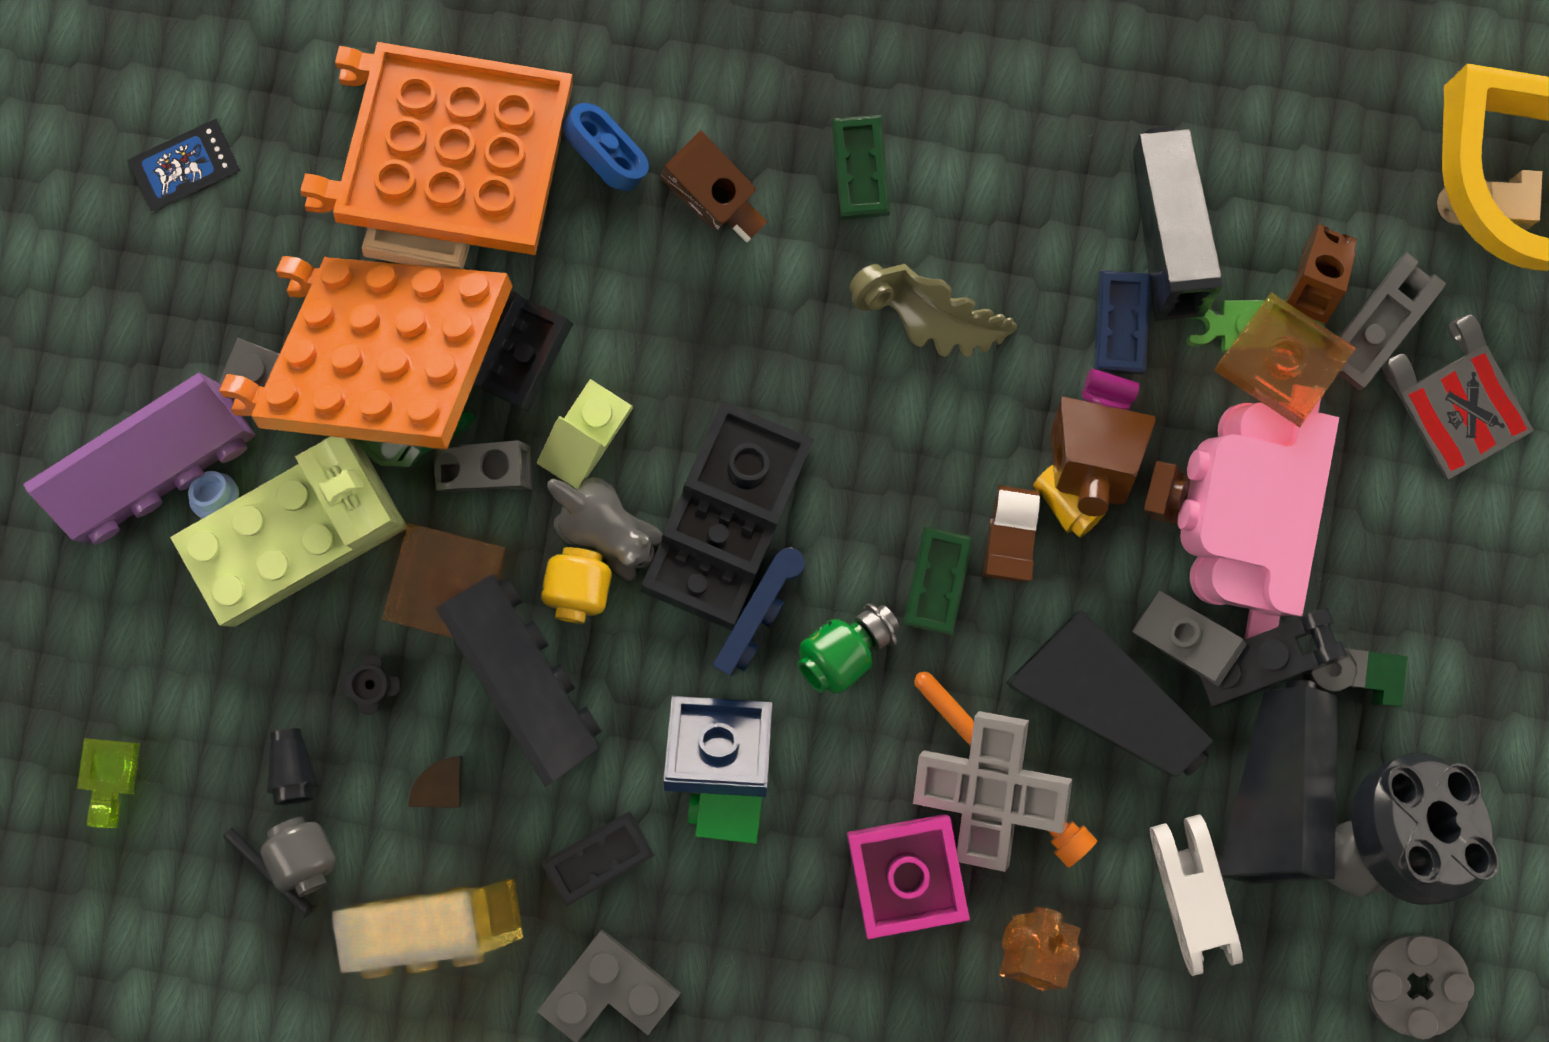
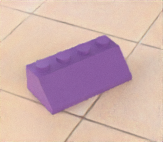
[23,373,256,545]

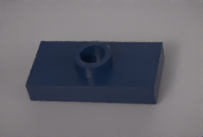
[1093,270,1151,375]

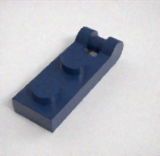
[713,548,804,676]

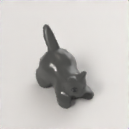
[547,477,663,582]

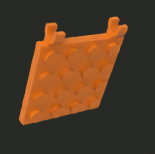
[300,42,573,255]
[219,256,512,449]

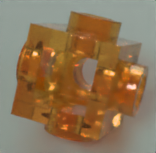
[999,907,1081,990]

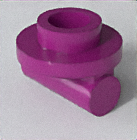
[1081,368,1140,411]

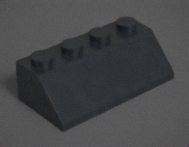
[435,573,602,787]

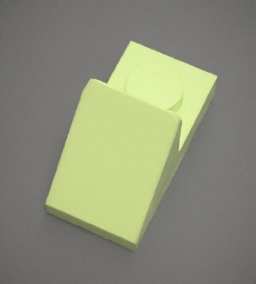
[537,379,633,489]

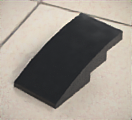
[375,259,573,412]
[640,401,814,630]

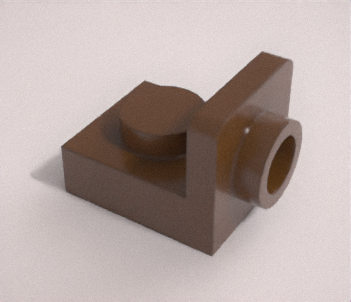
[1144,461,1191,525]

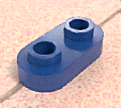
[563,103,649,191]

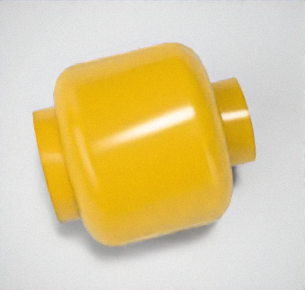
[541,547,612,624]

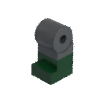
[1304,648,1409,707]

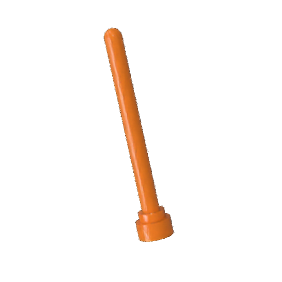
[914,672,1098,868]

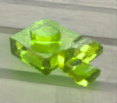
[77,738,140,828]

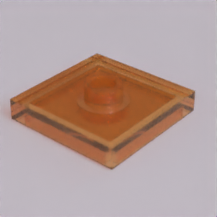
[1214,292,1356,428]
[382,523,507,638]

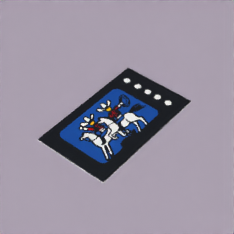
[128,118,241,212]

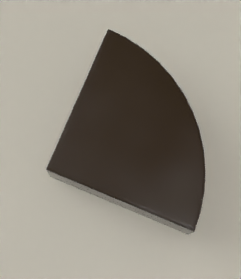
[408,756,463,808]

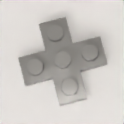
[913,711,1073,872]

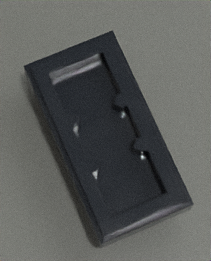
[541,811,655,907]

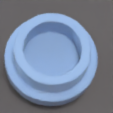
[188,471,239,519]

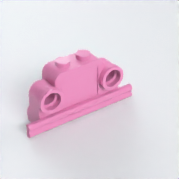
[1178,386,1339,639]

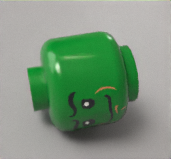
[797,619,873,694]

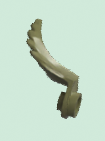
[849,264,1017,358]

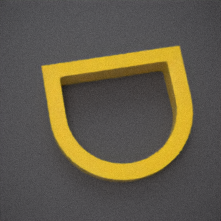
[1442,64,1549,271]

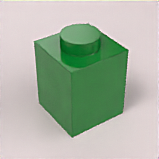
[687,793,762,844]

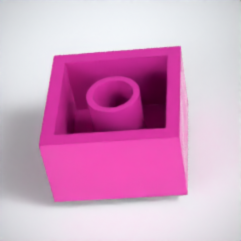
[847,814,970,939]

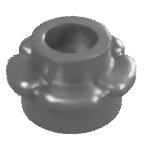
[854,603,899,651]

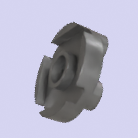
[1366,934,1474,1040]

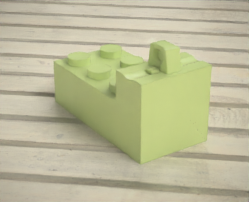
[170,436,408,627]

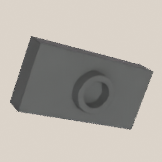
[1132,591,1247,686]

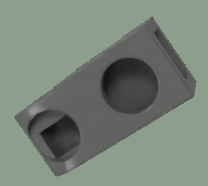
[433,441,532,492]

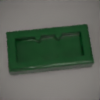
[832,115,890,220]
[902,526,974,636]

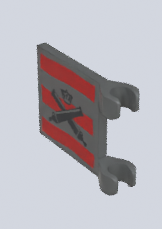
[1380,315,1534,480]

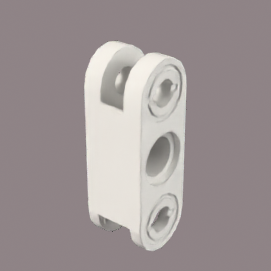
[1150,814,1243,976]

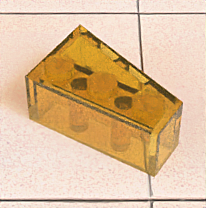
[332,878,523,979]

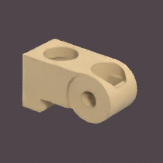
[1437,170,1542,230]

